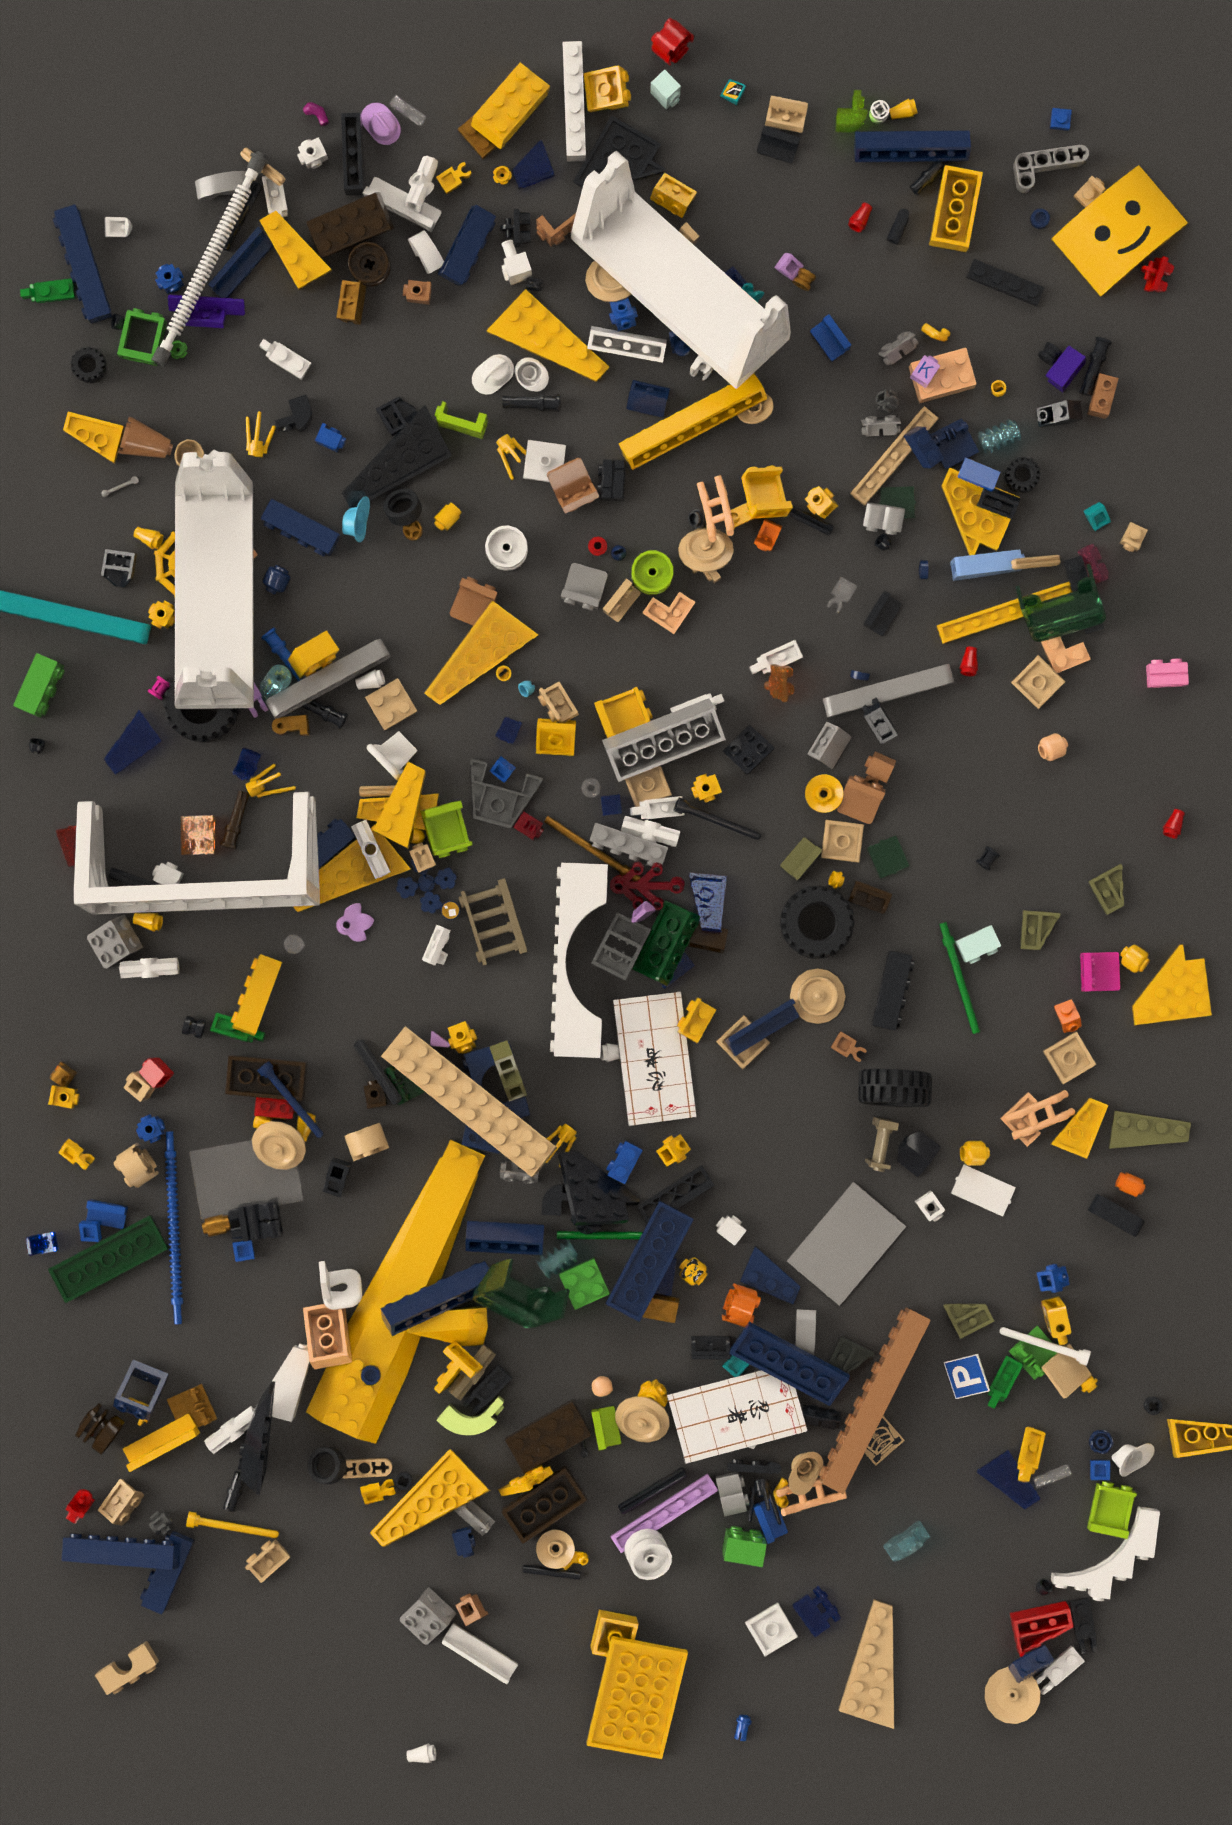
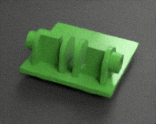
[1009,1326,1057,1380]

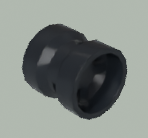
[182,1016,206,1039]

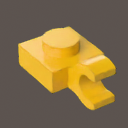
[59,1138,95,1170]
[360,1479,396,1505]

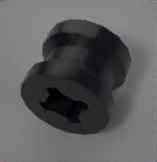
[1038,342,1062,366]

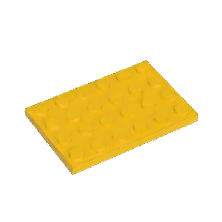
[586,1636,688,1759]

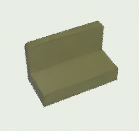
[780,837,823,880]

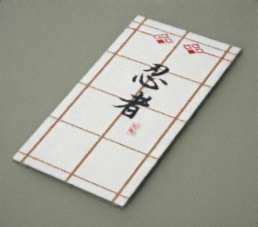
[613,991,696,1126]
[667,1370,807,1464]

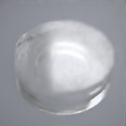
[284,935,304,954]

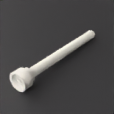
[1000,1327,1091,1366]

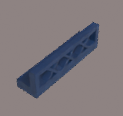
[208,227,273,298]
[725,998,800,1056]

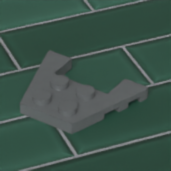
[470,758,543,829]

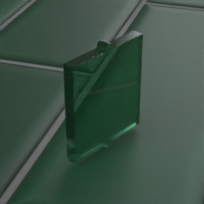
[879,486,916,519]
[867,836,909,879]

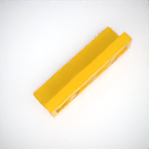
[123,1413,200,1472]

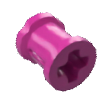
[148,676,170,701]

